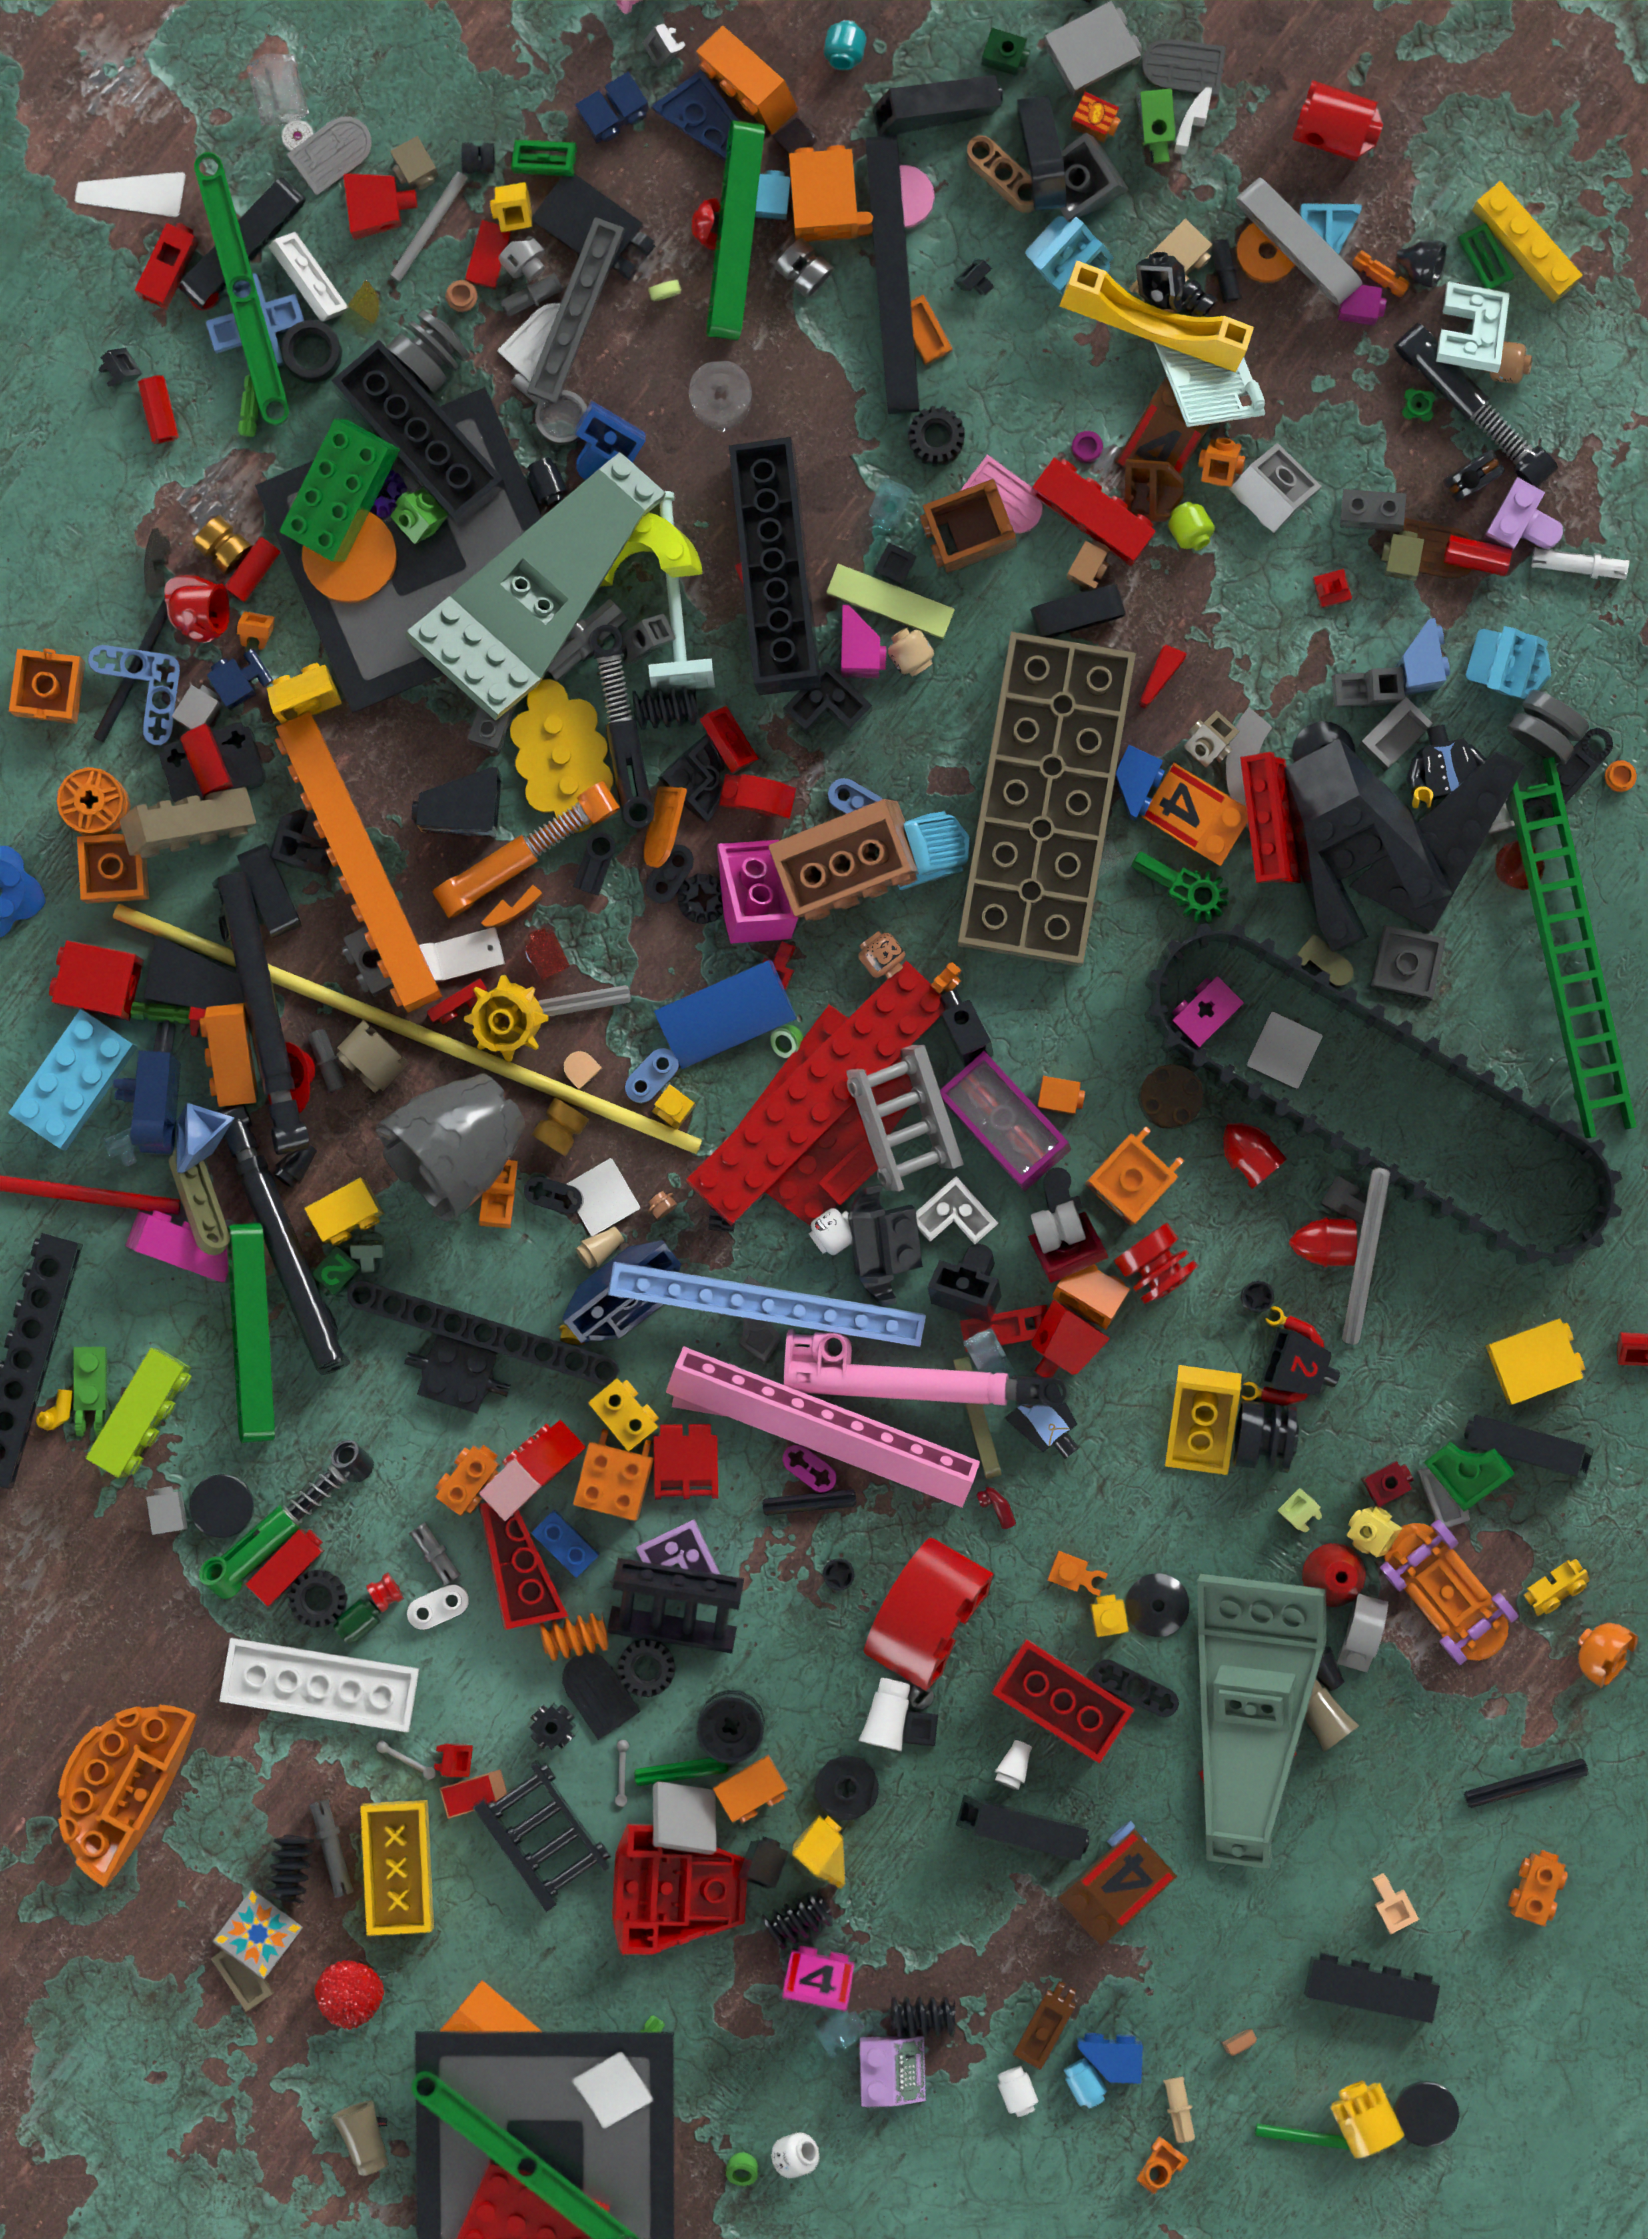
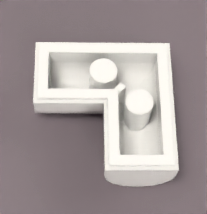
[916,1176,998,1245]

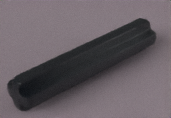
[762,1489,857,1515]

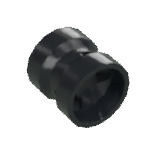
[461,142,495,174]
[1181,279,1218,317]
[1240,1281,1275,1313]
[823,1558,855,1591]

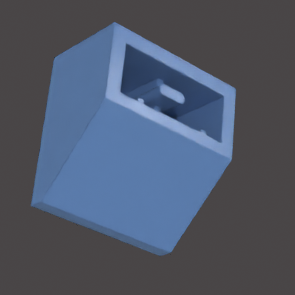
[1396,618,1450,695]

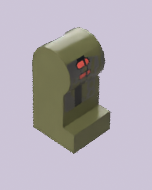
[1297,934,1354,988]

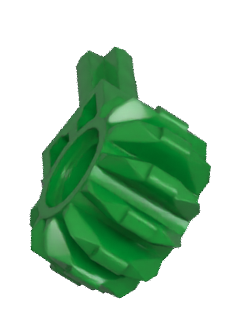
[1132,852,1229,924]

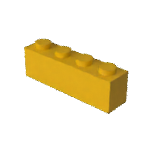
[1472,181,1582,304]

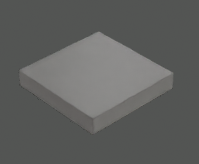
[653,1782,716,1854]

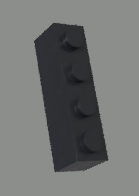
[1304,1952,1440,2024]

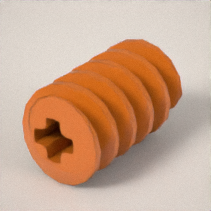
[540,1612,609,1661]

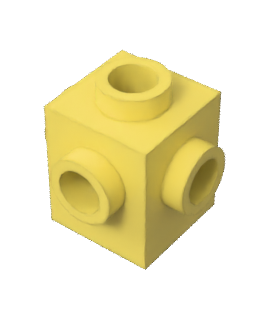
[1346,1506,1403,1557]

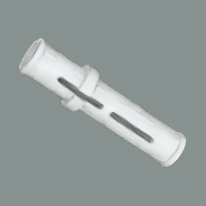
[1531,547,1629,580]

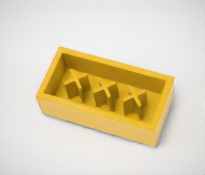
[361,1800,434,1935]

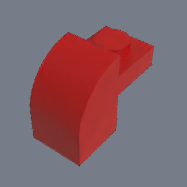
[719,774,796,819]

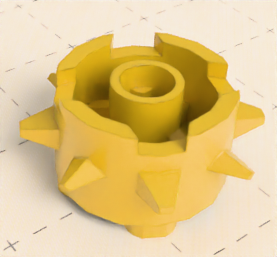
[464,975,548,1062]

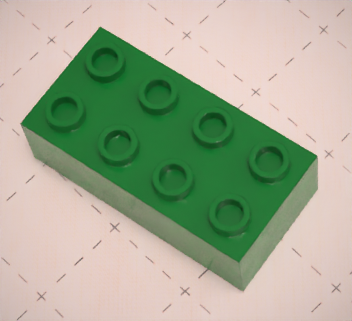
[279,418,400,562]

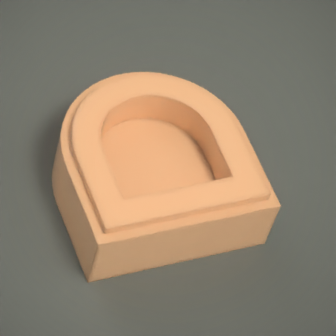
[564,1051,602,1090]

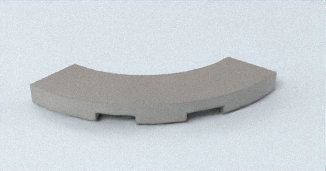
[1225,707,1273,833]

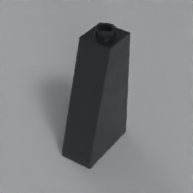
[872,75,1003,136]
[144,936,248,1019]
[1464,1414,1594,1480]
[956,1794,1089,1861]

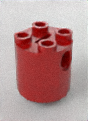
[1292,80,1384,162]

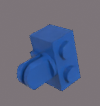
[575,401,646,480]

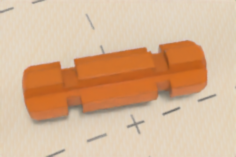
[1352,251,1410,297]

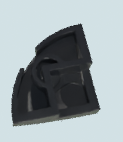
[657,734,725,823]

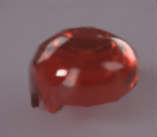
[1495,840,1545,891]

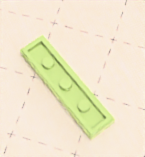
[826,564,955,640]

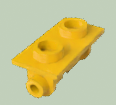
[1523,1559,1590,1617]

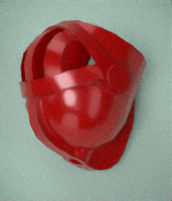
[165,575,230,643]

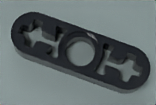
[1092,1659,1179,1717]

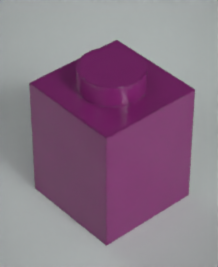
[1337,285,1386,326]

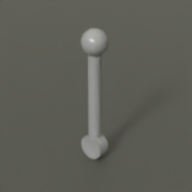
[376,1740,436,1779]
[615,1740,629,1807]

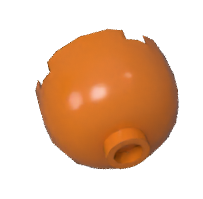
[1577,1623,1638,1688]

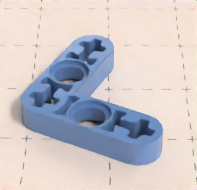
[88,645,180,746]

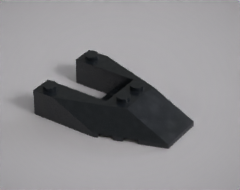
[1284,739,1452,952]

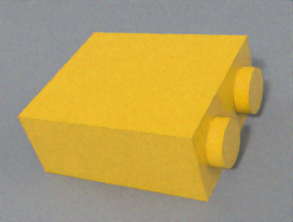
[1485,1318,1585,1405]

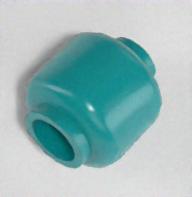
[823,20,866,70]

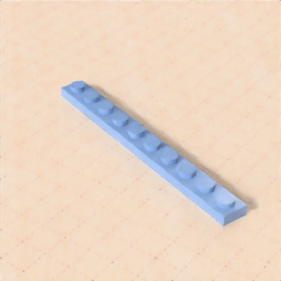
[608,1262,926,1347]

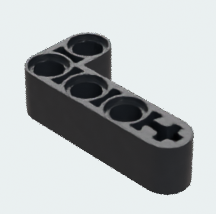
[1017,95,1067,211]

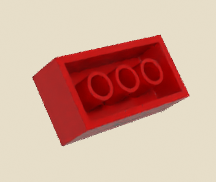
[991,1638,1134,1764]

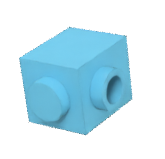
[755,170,791,220]

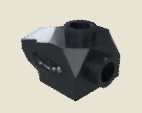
[1136,252,1185,312]

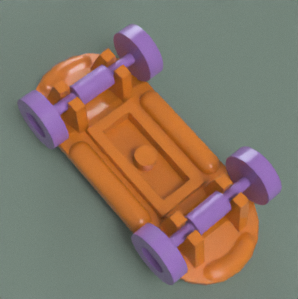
[1379,1519,1519,1666]

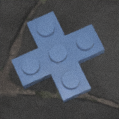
[206,274,304,367]

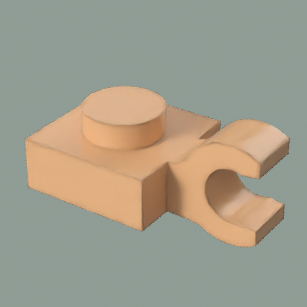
[1372,1873,1419,1934]

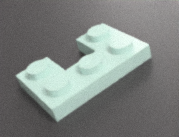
[1436,282,1510,373]

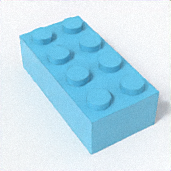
[8,1009,138,1151]

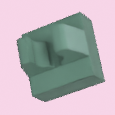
[350,1240,385,1273]

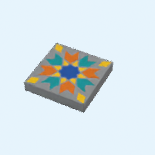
[213,1889,303,1980]

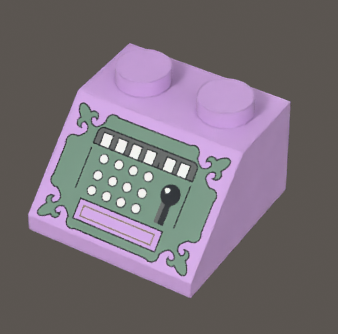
[860,2036,925,2107]

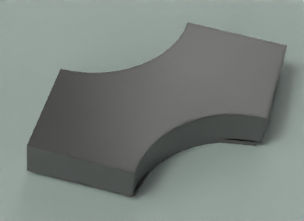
[739,1275,782,1363]

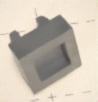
[642,24,685,69]

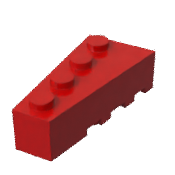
[479,1502,569,1630]

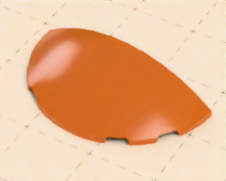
[58,1705,198,1888]

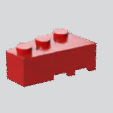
[479,1419,586,1521]

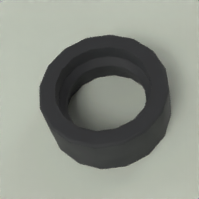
[281,320,342,383]

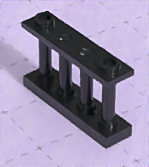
[607,1558,744,1654]
[473,1760,611,1912]

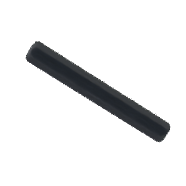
[1464,1759,1588,1808]

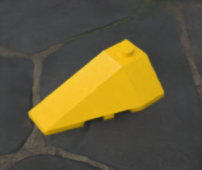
[792,1815,845,1889]

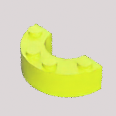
[599,512,702,587]

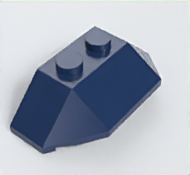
[562,1240,682,1343]

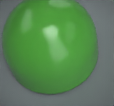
[770,1025,804,1058]
[726,2152,758,2186]

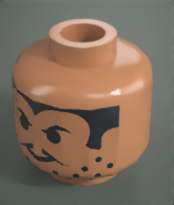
[858,931,905,978]

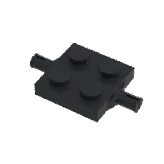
[404,1334,511,1415]

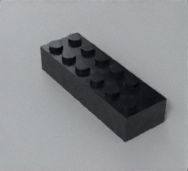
[331,340,506,528]

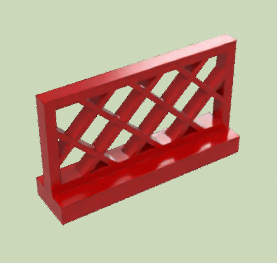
[1240,752,1301,884]

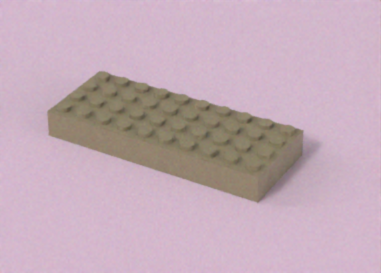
[957,632,1136,967]

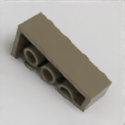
[120,787,256,859]

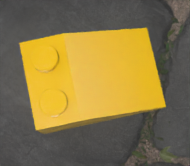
[267,663,342,724]
[1165,1365,1242,1475]

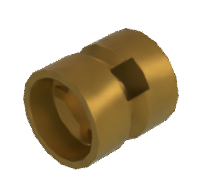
[192,515,253,575]
[531,1098,589,1157]

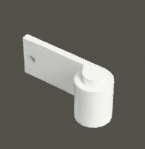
[419,927,505,983]

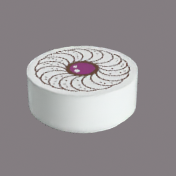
[282,120,314,151]

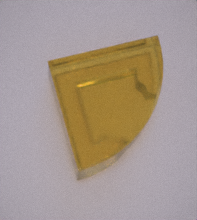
[348,280,380,325]

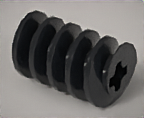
[632,686,698,730]
[265,1834,315,1903]
[761,1887,833,1949]
[891,1996,955,2038]

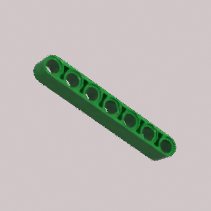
[706,120,764,341]
[227,1223,275,1443]

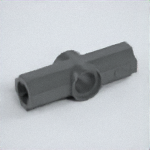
[547,599,628,681]

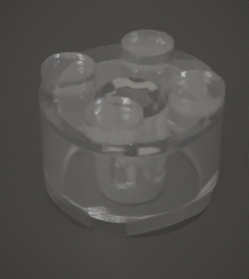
[689,361,752,431]

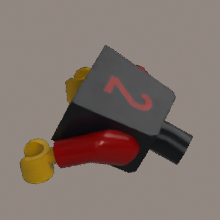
[1241,1306,1340,1406]

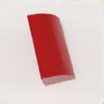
[180,723,233,798]

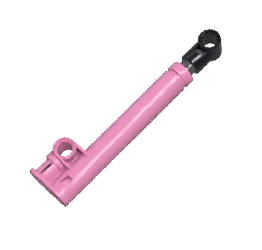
[784,1329,1070,1407]

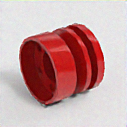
[1113,1222,1198,1304]

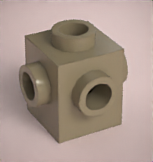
[1183,710,1240,768]

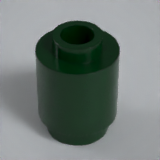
[333,1598,381,1645]

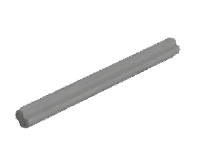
[1342,1168,1390,1345]

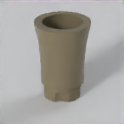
[1305,1679,1360,1752]
[331,2100,389,2176]

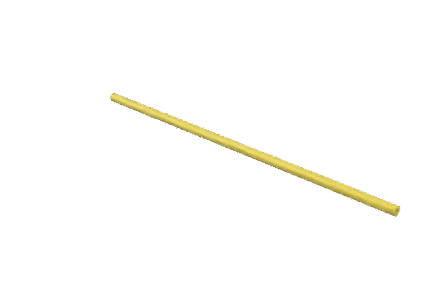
[113,904,702,1154]

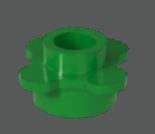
[1402,389,1435,422]

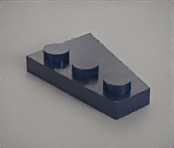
[651,70,739,160]

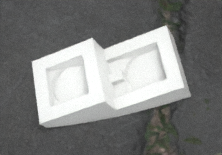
[1174,87,1212,155]

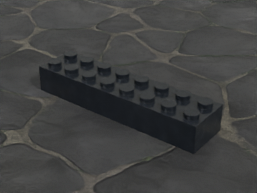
[729,437,821,696]

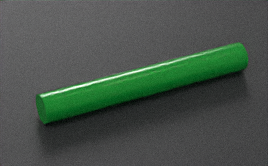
[1255,2123,1350,2150]

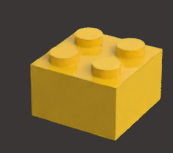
[304,1178,384,1246]

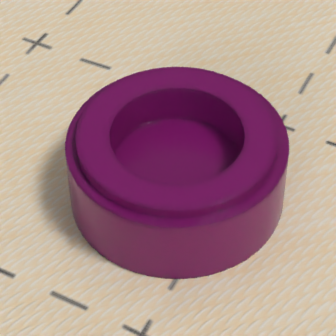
[1071,431,1103,464]

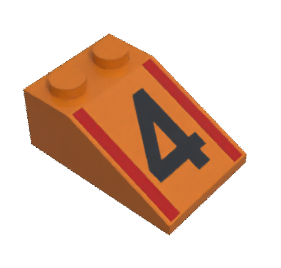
[1141,763,1248,866]

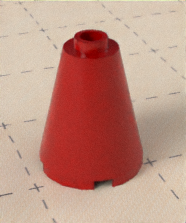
[1302,1543,1366,1607]

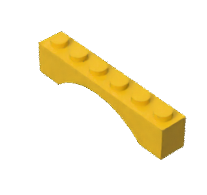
[1059,261,1254,372]

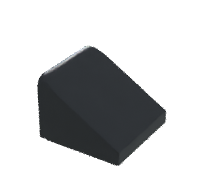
[773,117,816,157]

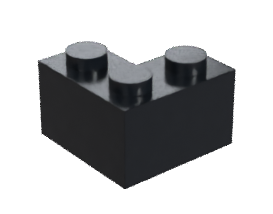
[783,663,872,735]

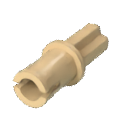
[1163,2077,1195,2143]

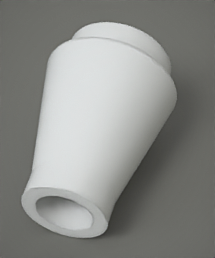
[995,1740,1032,1790]

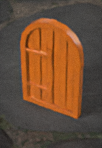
[644,787,687,868]

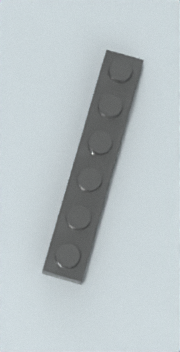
[527,217,625,405]

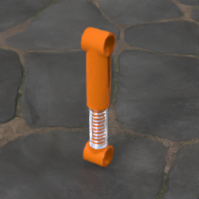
[432,781,620,919]

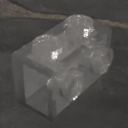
[246,54,309,125]

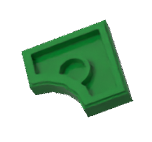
[1424,1442,1514,1512]

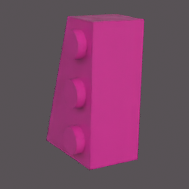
[125,1210,228,1283]

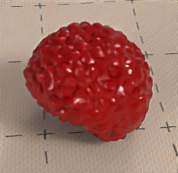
[315,1961,384,2030]

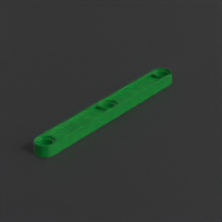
[194,152,289,426]
[411,2071,640,2239]

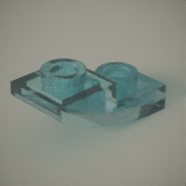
[963,1327,1018,1380]

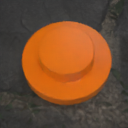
[1604,760,1637,792]

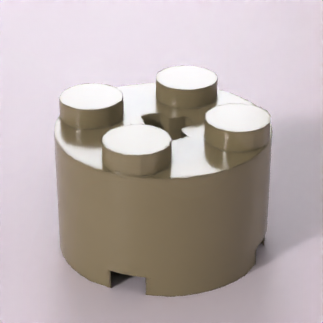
[336,1020,409,1093]

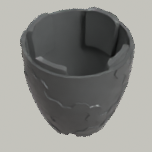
[375,1073,525,1222]

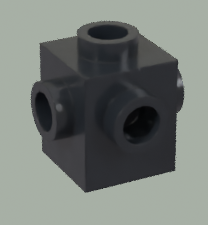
[529,1703,576,1750]

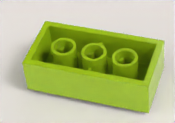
[85,1348,192,1478]

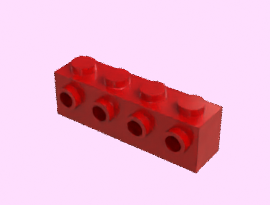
[1030,457,1156,567]

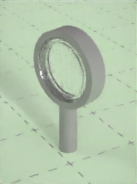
[511,373,587,445]

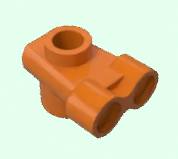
[1136,2136,1189,2194]

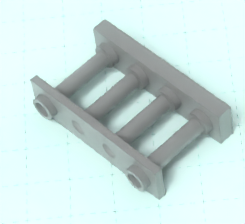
[846,1045,964,1191]

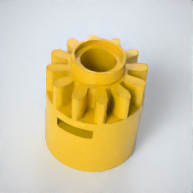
[1330,2081,1404,2158]

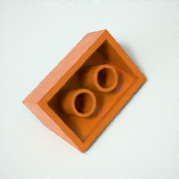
[439,1980,543,2032]

